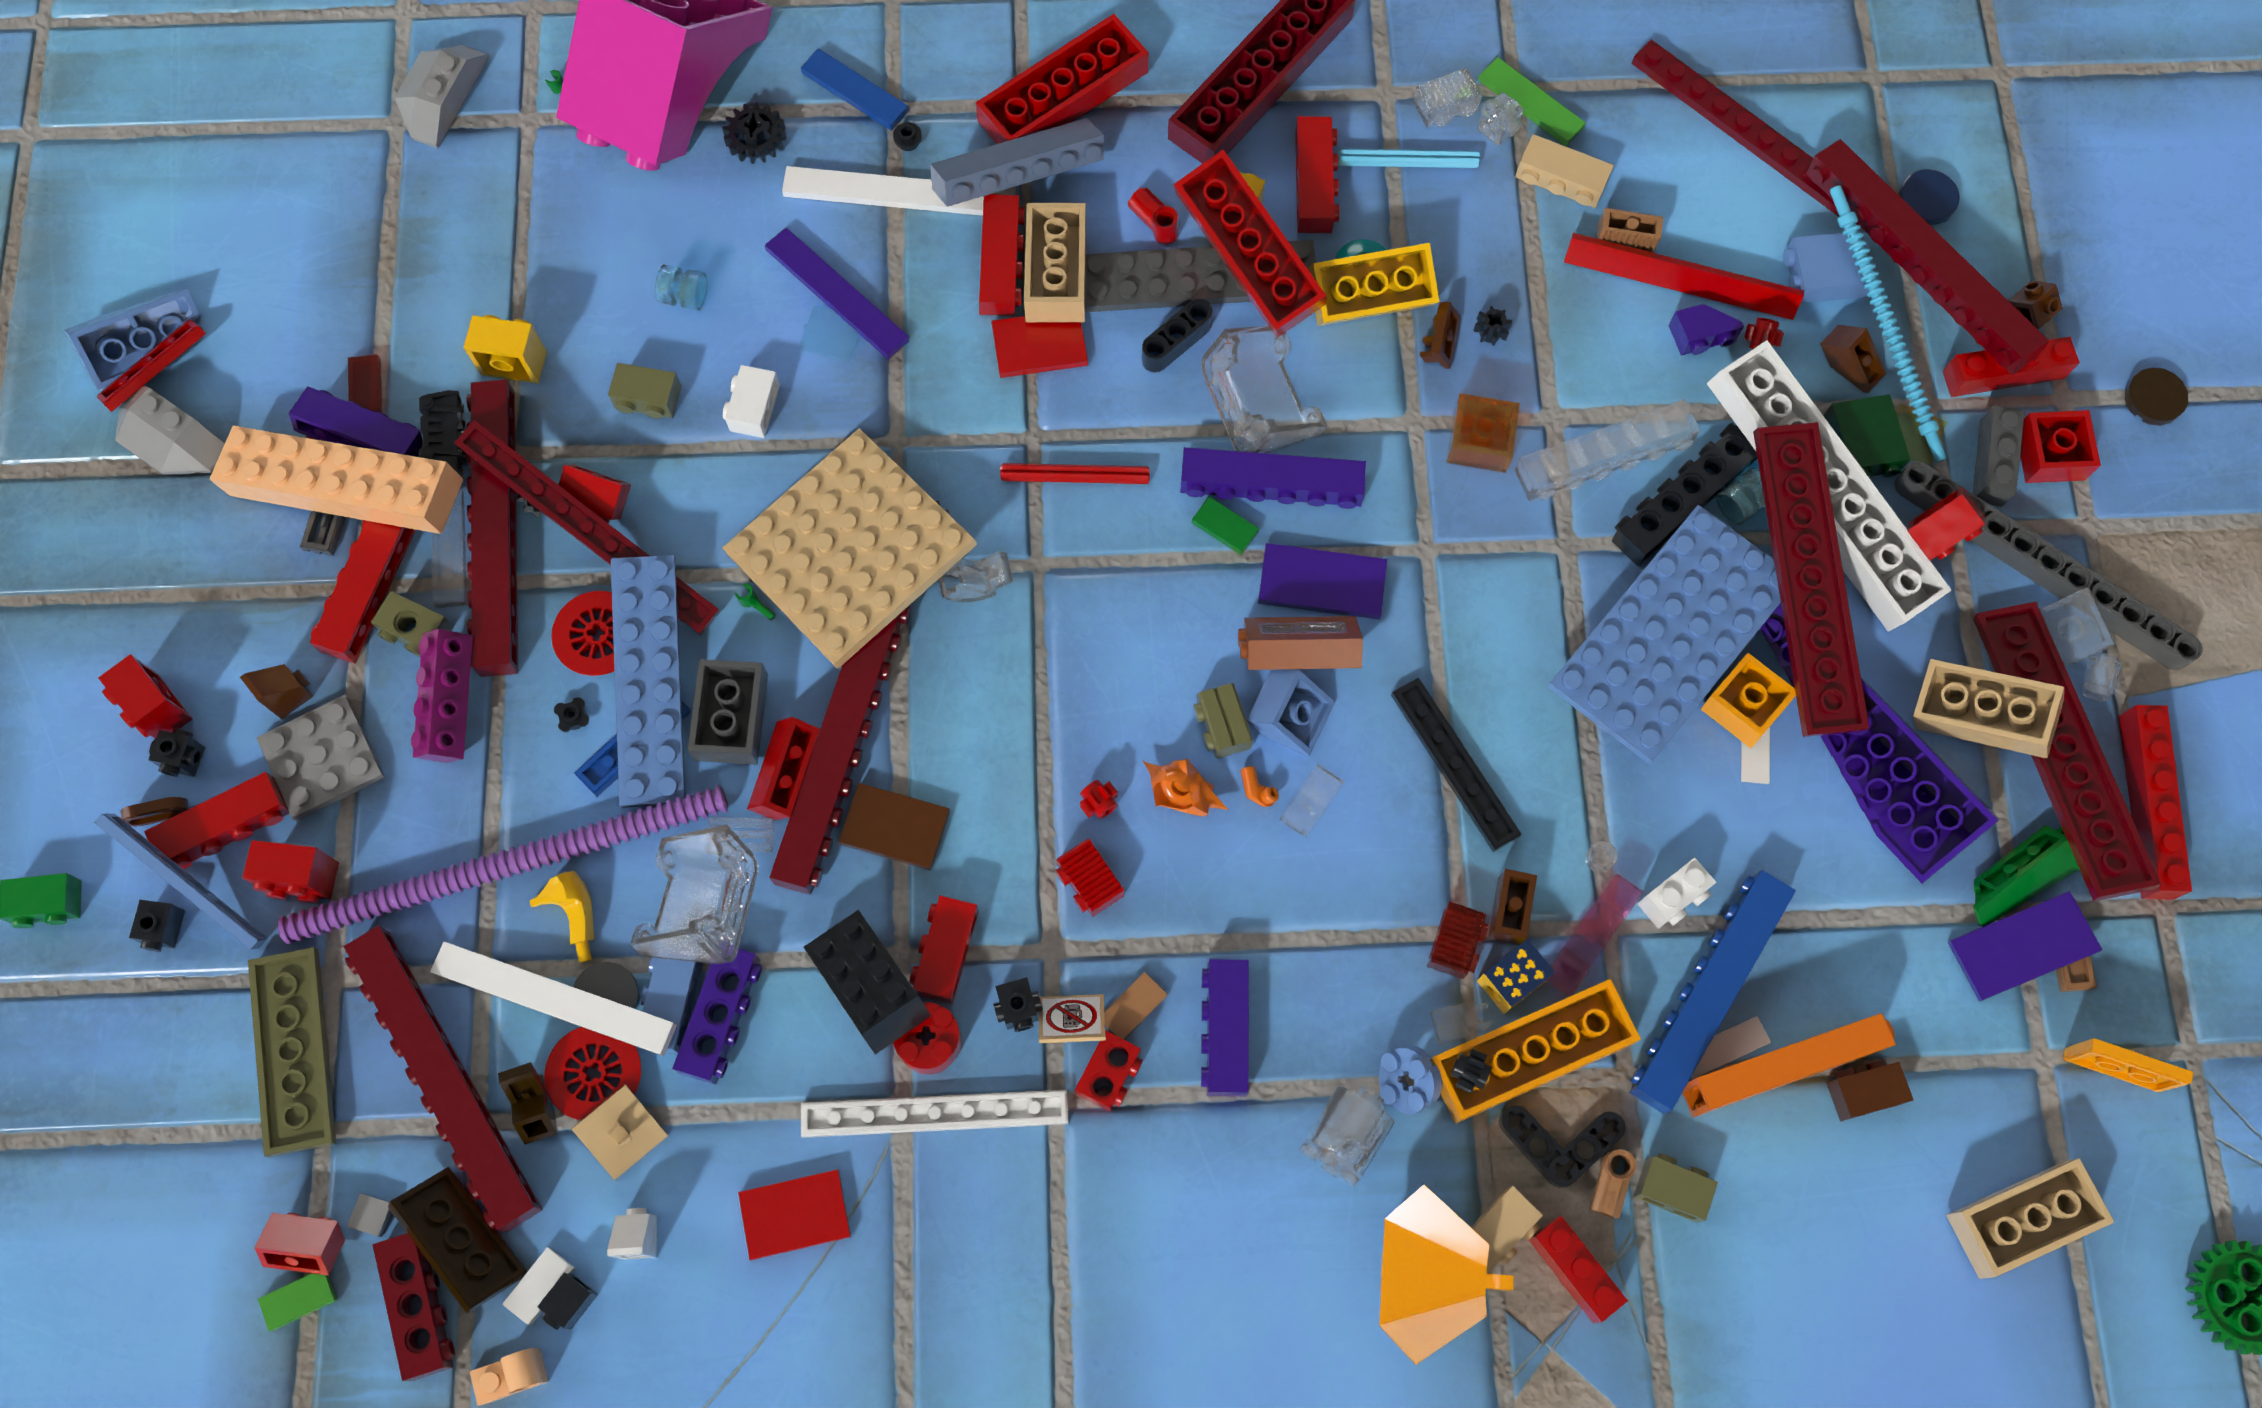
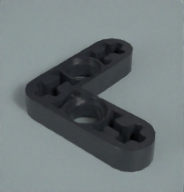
[1499,1105,1626,1188]

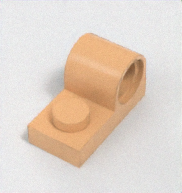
[469,1348,549,1406]

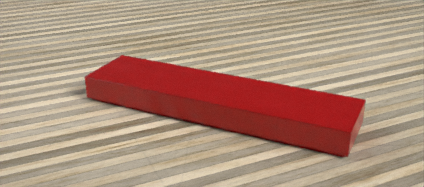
[97,319,206,412]

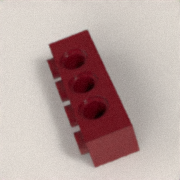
[372,1233,455,1381]

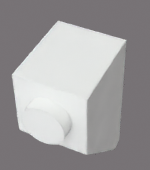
[607,1208,657,1260]

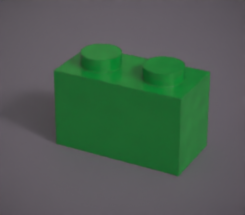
[0,873,82,929]

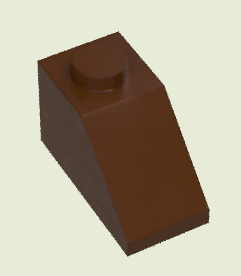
[1820,325,1886,393]
[240,664,313,719]

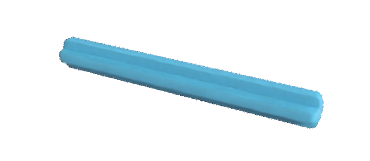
[1337,148,1480,168]

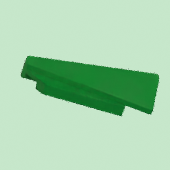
[1973,825,2079,927]

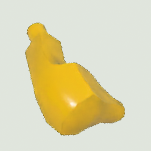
[529,871,594,963]

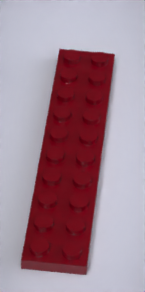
[1753,422,1869,737]
[1973,601,2161,902]

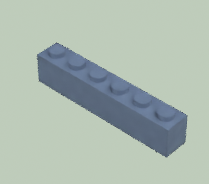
[930,118,1104,207]

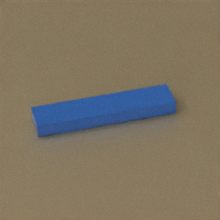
[801,48,909,131]
[574,700,692,797]

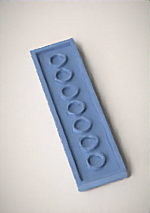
[611,555,685,808]

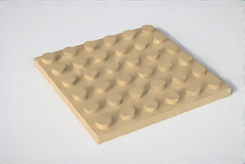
[722,428,977,669]

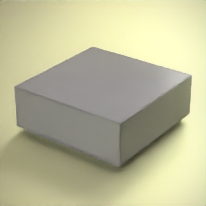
[347,1193,392,1237]

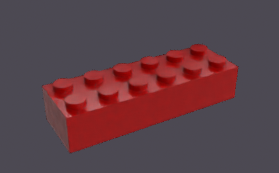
[976,14,1149,144]
[1174,149,1327,338]

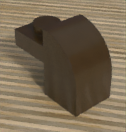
[498,1062,557,1145]

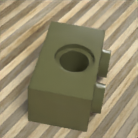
[371,591,453,657]

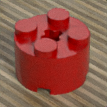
[893,1002,962,1074]

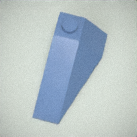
[64,288,201,390]

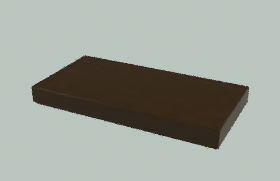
[388,1167,527,1314]

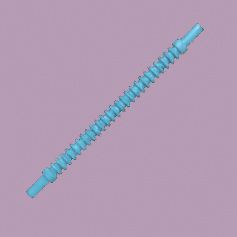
[1830,185,1947,463]

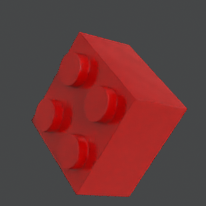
[2020,410,2101,483]
[1907,486,1985,561]
[98,654,193,739]
[242,840,339,903]

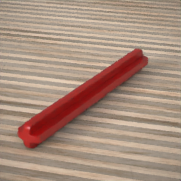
[1000,463,1150,484]

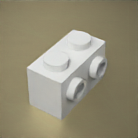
[1638,858,1717,929]

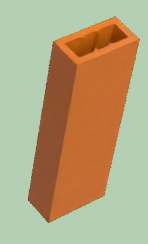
[1682,1013,1896,1118]

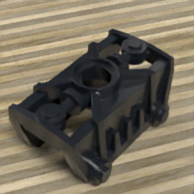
[419,390,466,491]

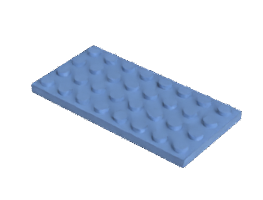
[1548,505,1781,764]

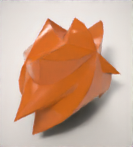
[1143,758,1229,817]

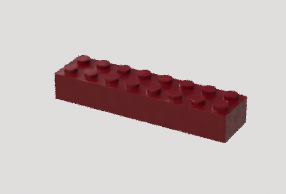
[1168,0,1355,164]

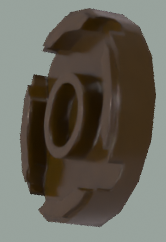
[2125,367,2188,426]

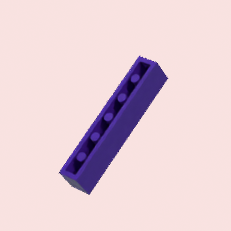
[1180,447,1366,509]

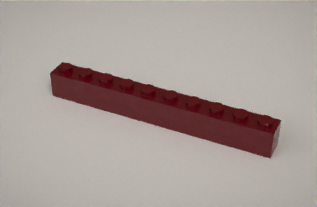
[1806,139,2049,375]
[466,379,518,677]
[769,606,911,895]
[343,925,543,1232]

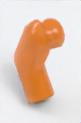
[1240,766,1279,807]

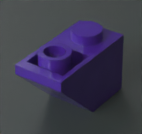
[1668,304,1744,356]

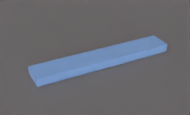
[94,813,267,950]

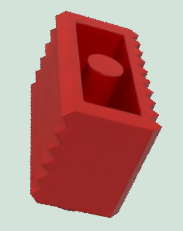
[1055,838,1124,917]

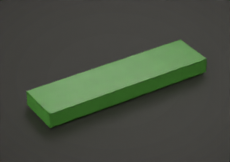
[1478,57,1586,146]

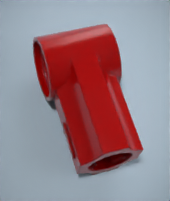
[1128,187,1179,244]

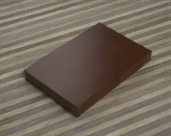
[838,783,950,871]

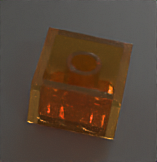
[1446,393,1520,473]

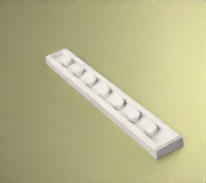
[782,166,1016,216]
[430,942,677,1056]
[801,1089,1068,1138]

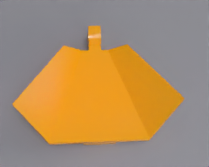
[1379,1185,1514,1365]

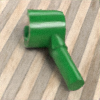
[545,70,563,94]
[735,584,776,620]

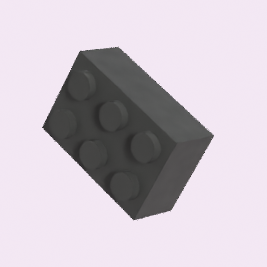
[688,659,768,765]

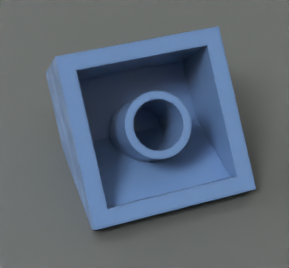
[1246,669,1335,756]

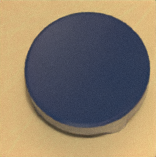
[1898,169,1960,225]

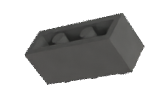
[1972,405,2025,507]

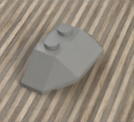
[394,45,489,149]
[115,386,225,475]

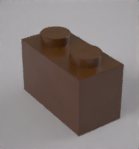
[1488,868,1537,946]
[1826,1059,1914,1122]

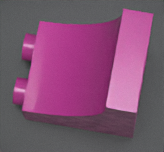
[556,0,773,171]

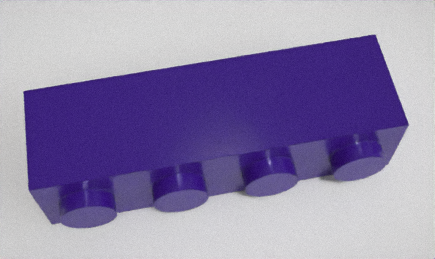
[289,386,422,457]
[1201,959,1249,1097]

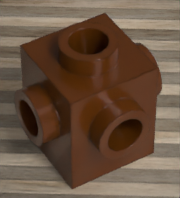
[2008,280,2063,329]

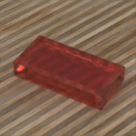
[348,354,382,413]

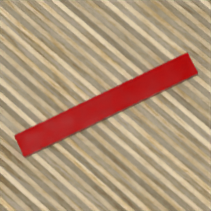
[1564,233,1804,320]

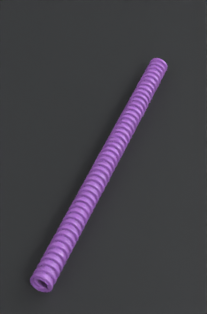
[277,785,729,944]

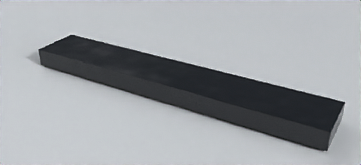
[1391,677,1522,852]

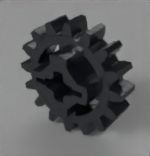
[722,102,787,164]

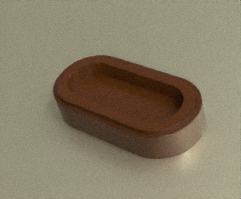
[120,797,189,827]

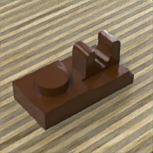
[1419,302,1461,369]

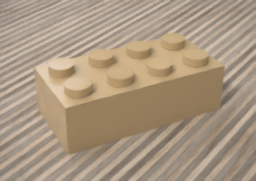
[1024,203,1086,322]
[1913,659,2064,758]
[1946,1158,2114,1279]

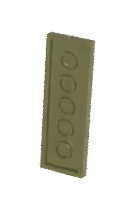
[248,947,336,1157]

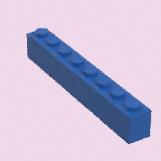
[1629,870,1796,1114]

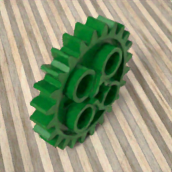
[2185,1240,2262,1355]

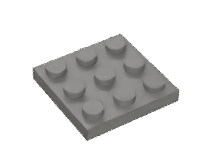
[256,695,385,822]

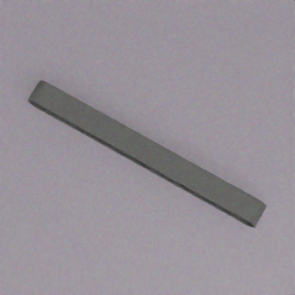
[1894,461,2203,670]

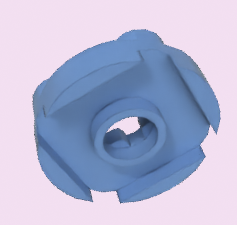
[1379,1045,1442,1114]

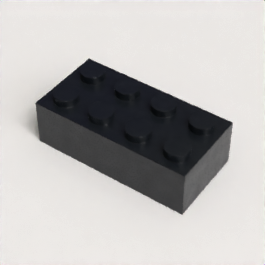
[803,910,931,1055]

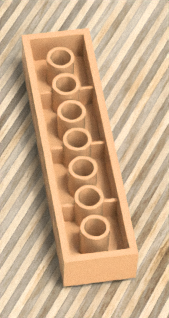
[209,426,463,534]

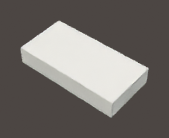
[502,1247,576,1326]

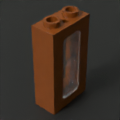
[1238,616,1363,670]

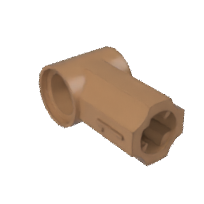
[1589,1149,1636,1219]

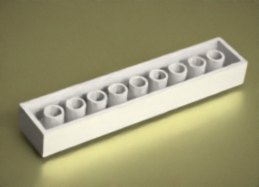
[1707,340,1951,632]

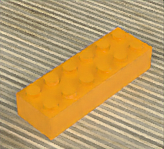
[1429,979,1641,1124]

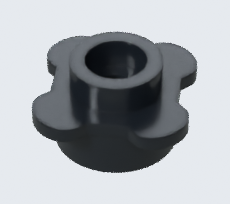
[554,697,589,732]

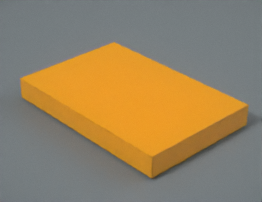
[2063,1038,2194,1093]

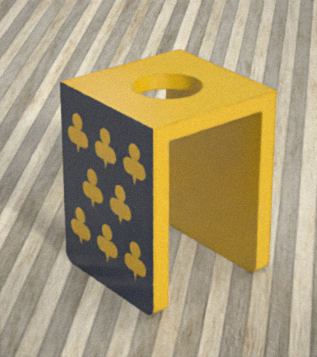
[1477,940,1554,1014]

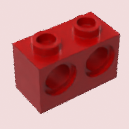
[1075,1030,1143,1112]

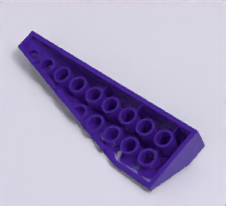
[1760,603,2000,884]

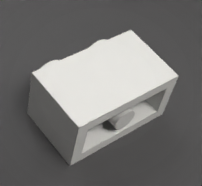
[723,365,780,438]

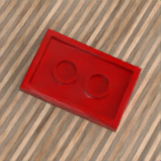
[991,316,1088,378]
[738,1169,851,1261]

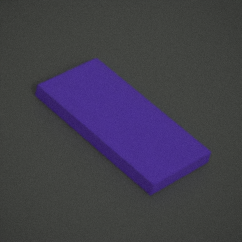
[1258,543,1387,620]
[1948,891,2102,1002]

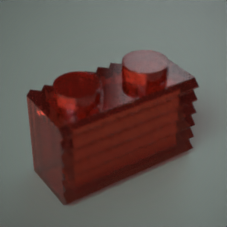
[1426,901,1489,979]

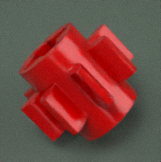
[1744,318,1784,349]
[1080,780,1118,819]

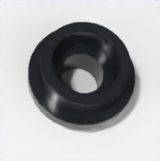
[893,122,922,151]

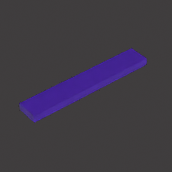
[765,228,909,359]

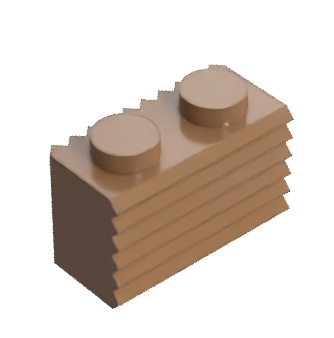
[1596,207,1663,253]

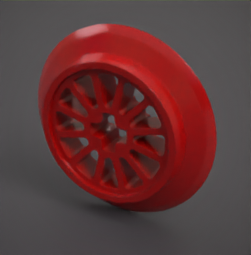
[551,591,615,676]
[544,1027,641,1121]

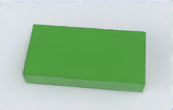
[258,1273,338,1331]

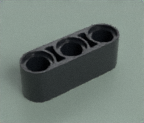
[1142,299,1212,373]

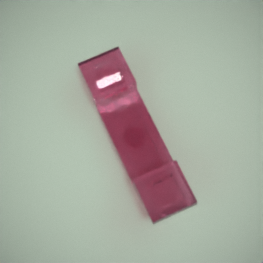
[1546,873,1644,997]

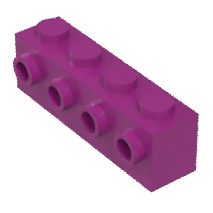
[411,629,473,763]

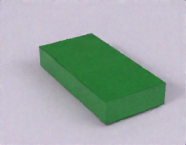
[1191,496,1259,556]

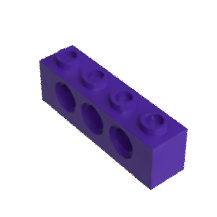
[672,942,762,1085]

